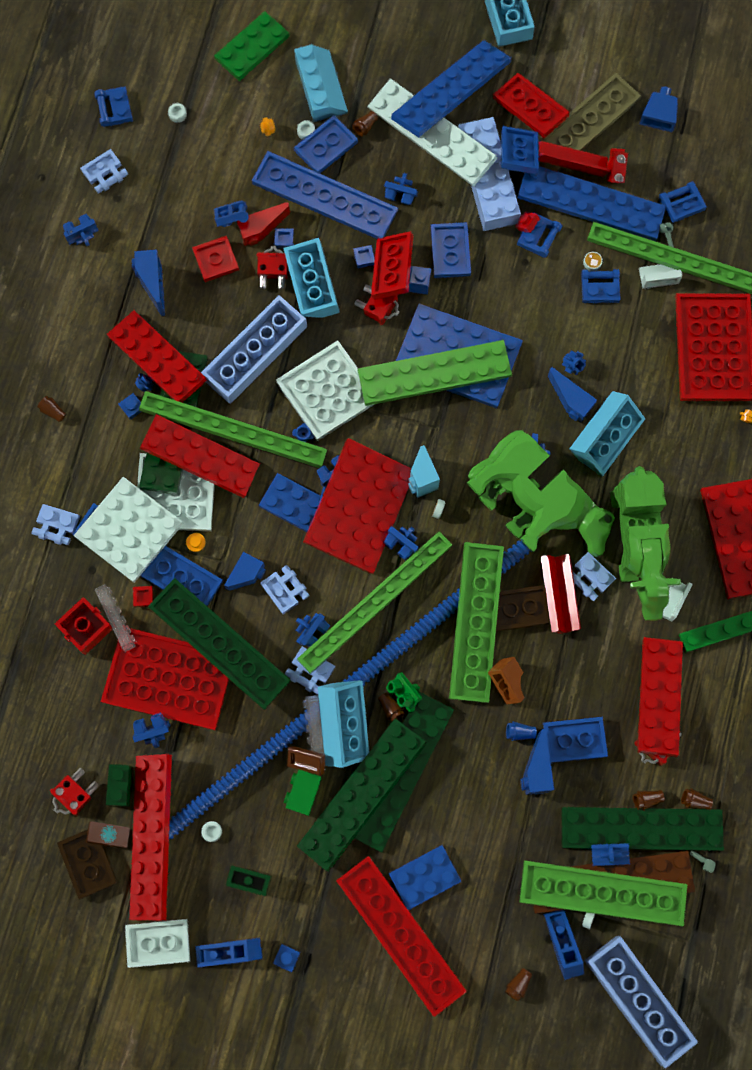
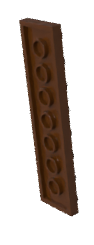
[533,851,695,913]

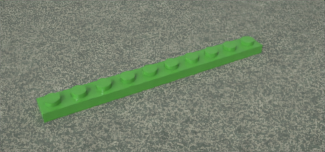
[587,222,752,294]
[139,391,327,468]
[297,531,452,674]

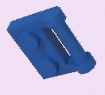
[94,87,133,127]
[659,181,707,223]
[214,201,249,227]
[517,212,562,257]
[581,269,620,303]

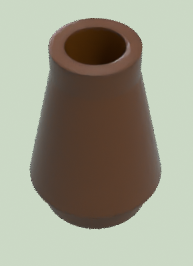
[352,111,378,136]
[37,396,66,422]
[378,692,405,722]
[681,788,713,810]
[633,790,665,811]
[505,968,532,1001]

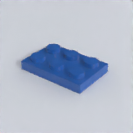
[294,115,358,174]
[501,126,539,174]
[431,223,471,278]
[259,473,320,532]
[543,717,608,763]
[389,845,461,910]

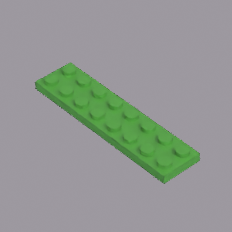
[357,340,512,406]
[449,542,504,703]
[519,861,687,926]

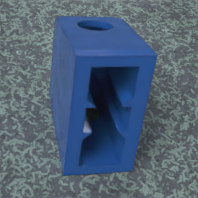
[640,87,678,132]

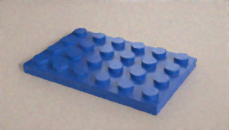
[396,304,523,408]

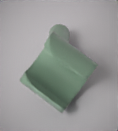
[659,223,674,247]
[689,850,716,873]

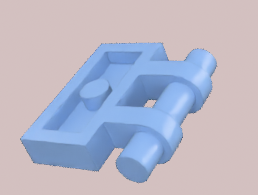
[81,149,128,194]
[32,504,80,545]
[573,552,616,601]
[260,565,310,615]
[285,646,335,695]

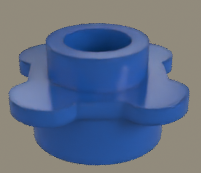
[135,373,154,392]
[292,423,314,442]

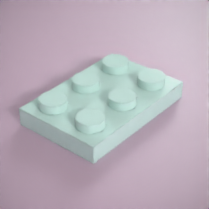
[125,919,190,968]

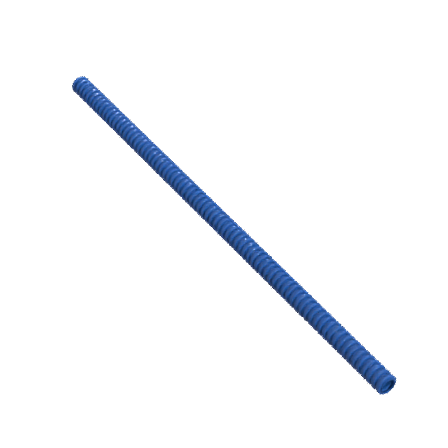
[169,541,532,839]

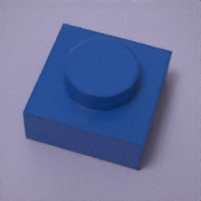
[274,228,294,249]
[354,245,375,268]
[118,393,142,420]
[273,944,300,972]

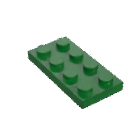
[214,11,290,81]

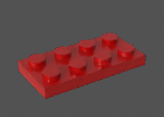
[493,73,569,138]
[371,231,413,300]

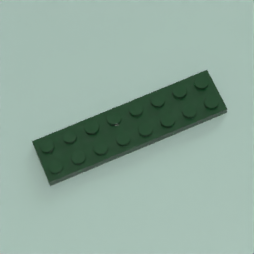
[139,351,208,495]
[148,578,291,711]
[355,692,454,853]
[297,719,427,872]
[561,807,724,851]

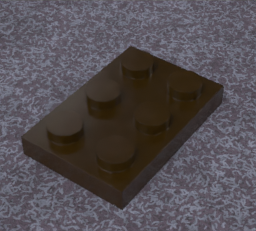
[496,585,551,632]
[57,829,118,900]

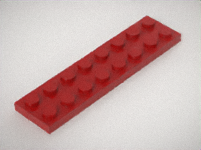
[129,754,172,920]
[336,856,467,1017]

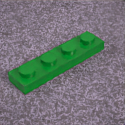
[679,611,752,653]

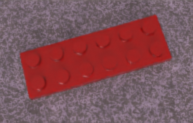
[107,310,207,403]
[140,414,260,498]
[637,637,683,757]

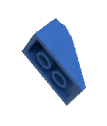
[132,250,165,316]
[521,729,554,795]

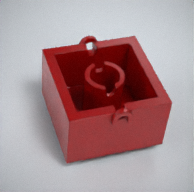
[55,597,114,655]

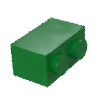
[284,769,322,816]

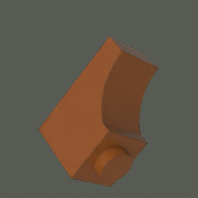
[488,657,524,705]

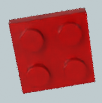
[192,236,239,282]

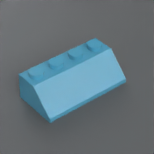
[294,45,348,122]
[284,238,340,318]
[569,391,645,476]
[318,680,369,768]

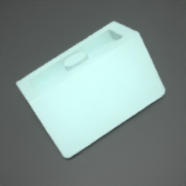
[639,265,682,289]
[663,578,693,622]

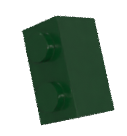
[106,764,133,807]
[226,865,272,896]

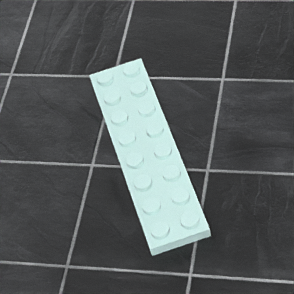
[368,79,497,187]

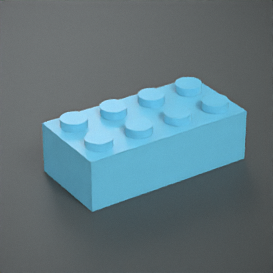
[485,0,535,47]

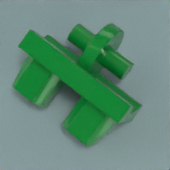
[386,672,422,712]

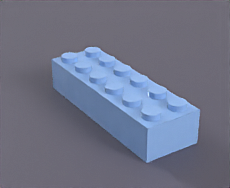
[458,117,521,231]
[201,295,307,404]
[584,936,698,1068]

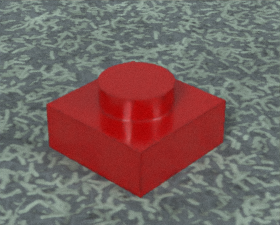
[515,212,540,233]
[133,586,154,607]

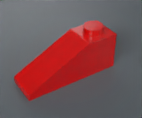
[237,202,290,246]

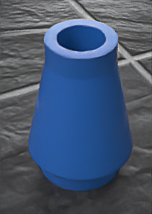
[506,721,536,741]

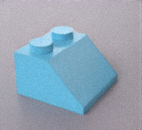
[408,445,440,498]

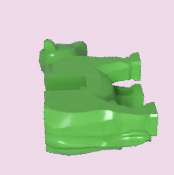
[467,430,615,557]
[610,466,681,621]

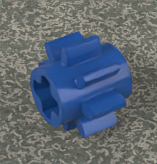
[562,350,586,375]

